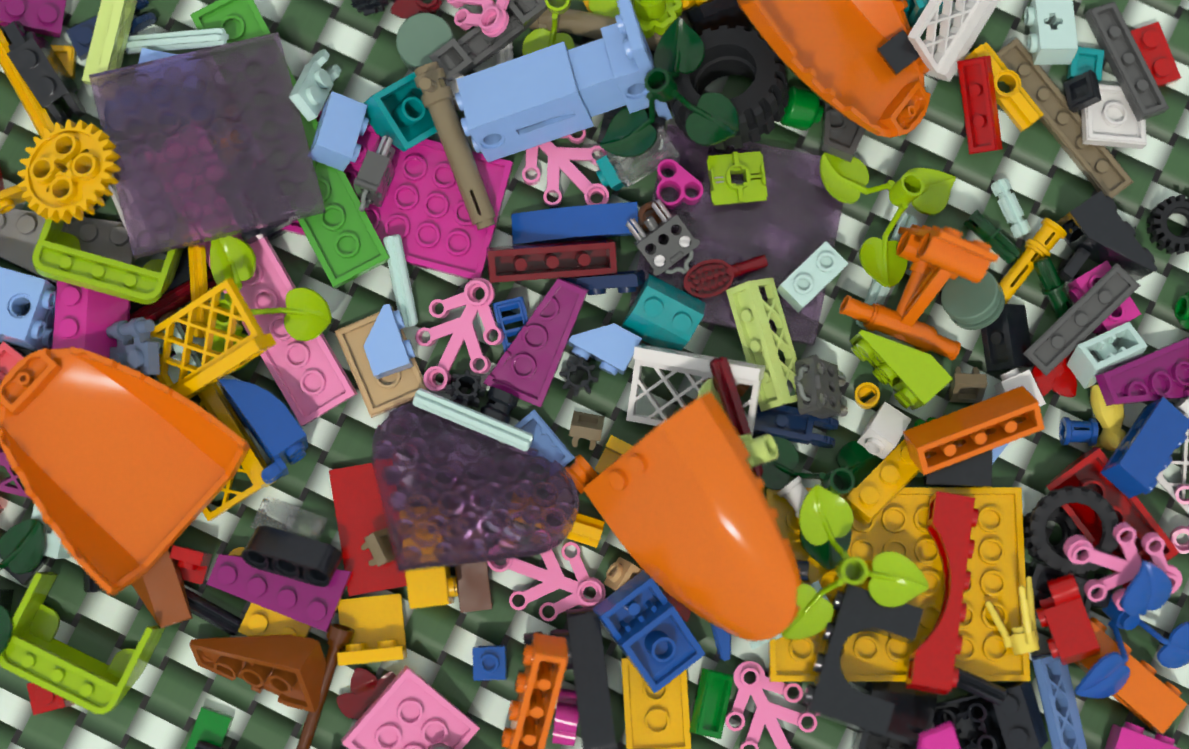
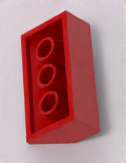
[1046,447,1180,589]

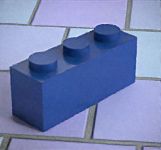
[1100,397,1189,499]

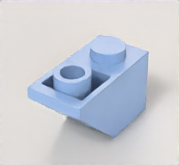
[363,304,416,380]
[568,323,642,376]

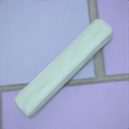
[383,234,418,327]

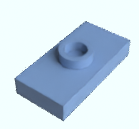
[514,410,575,479]

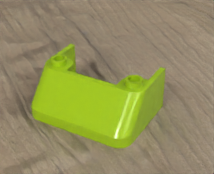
[32,192,188,304]
[0,572,165,714]

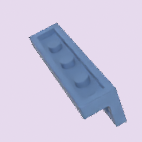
[1031,653,1087,749]

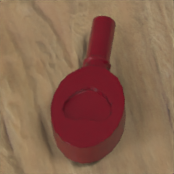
[683,254,768,300]

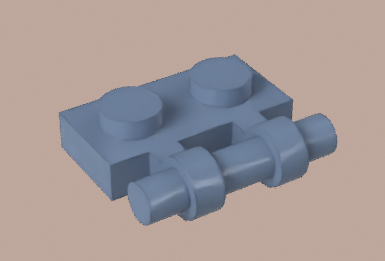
[106,317,160,376]

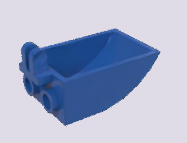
[218,379,309,484]

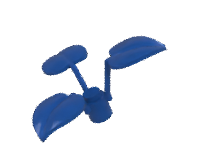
[1074,560,1189,698]

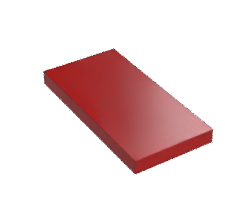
[329,459,407,596]

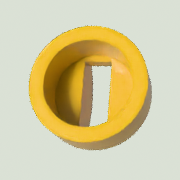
[855,382,880,409]

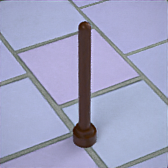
[296,623,354,749]

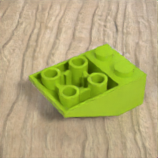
[849,330,953,410]

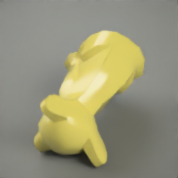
[1090,384,1126,451]

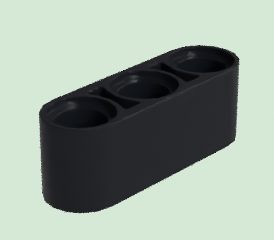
[242,526,342,587]

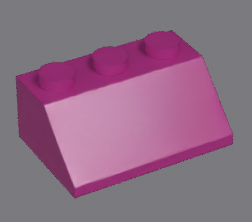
[52,281,131,358]

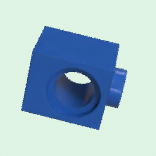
[473,645,508,681]

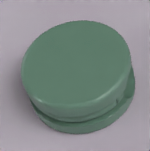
[396,13,454,72]
[941,271,1005,330]

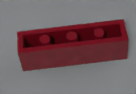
[486,239,617,283]

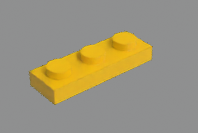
[845,439,920,523]

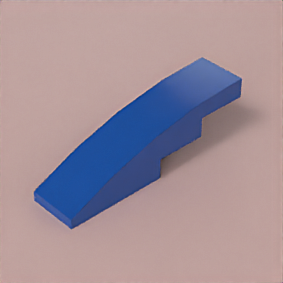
[511,202,639,246]

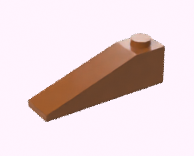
[131,543,193,628]
[189,634,326,713]

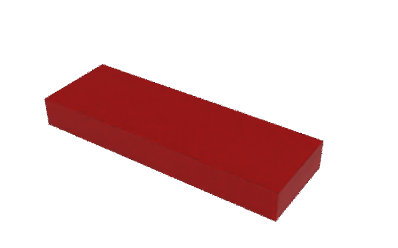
[957,56,1002,154]

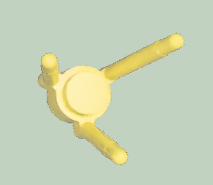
[985,576,1040,655]

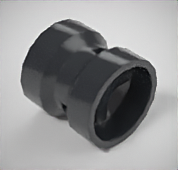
[480,386,519,424]

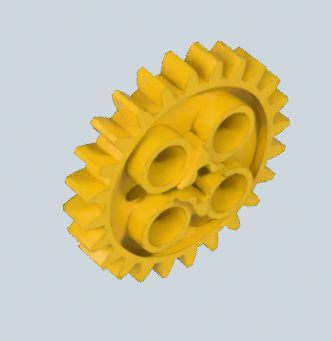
[17,119,121,224]

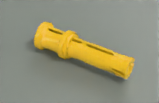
[999,218,1067,304]

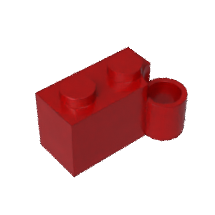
[1035,574,1100,666]

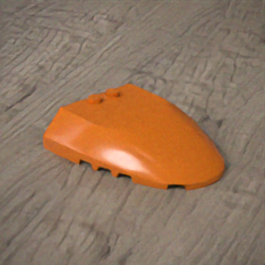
[737,0,931,138]
[0,347,251,596]
[583,392,801,641]

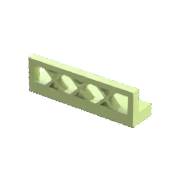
[82,0,137,90]
[726,277,797,412]

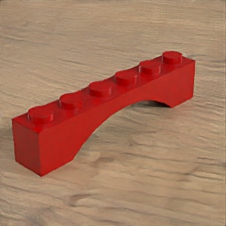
[905,491,979,695]

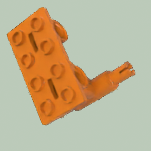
[839,224,999,361]

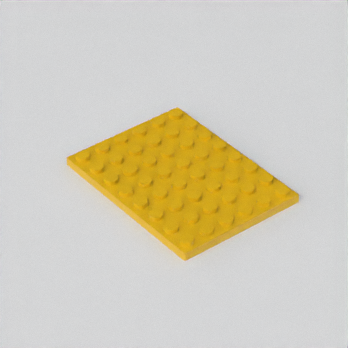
[765,487,1031,682]

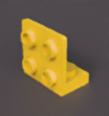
[337,594,407,666]

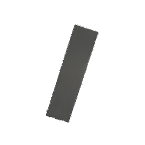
[1084,1,1169,122]
[1023,263,1141,376]

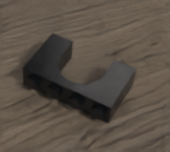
[803,584,924,738]

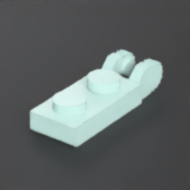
[289,49,341,121]

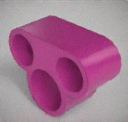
[656,159,703,210]
[552,688,579,746]

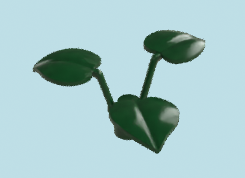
[600,17,739,157]
[760,436,894,570]
[0,519,45,655]

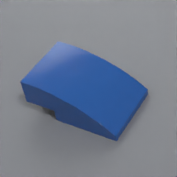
[592,570,706,693]

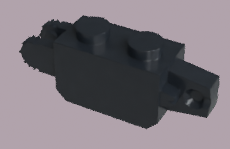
[3,21,86,127]

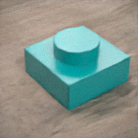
[1067,47,1104,83]
[596,155,626,191]

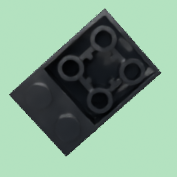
[1056,191,1158,281]
[933,681,1049,749]
[853,682,938,749]

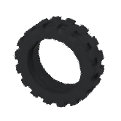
[1029,485,1119,574]

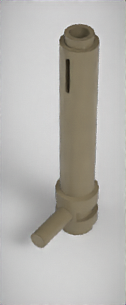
[529,0,662,51]
[414,61,496,230]

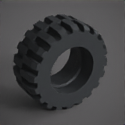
[668,25,789,150]

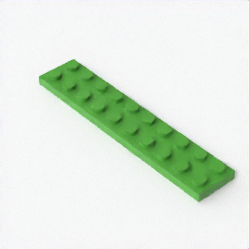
[190,0,389,289]

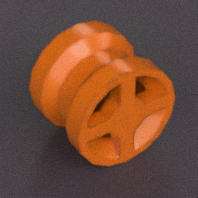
[560,454,598,494]

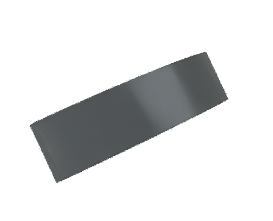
[429,0,547,82]

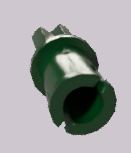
[963,210,1021,264]
[1034,256,1073,318]

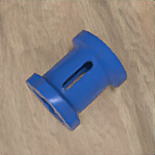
[1059,417,1098,446]

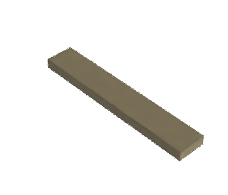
[996,38,1133,198]

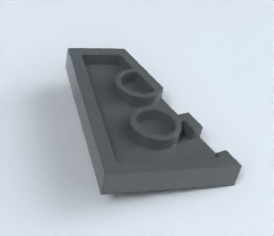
[822,102,866,162]

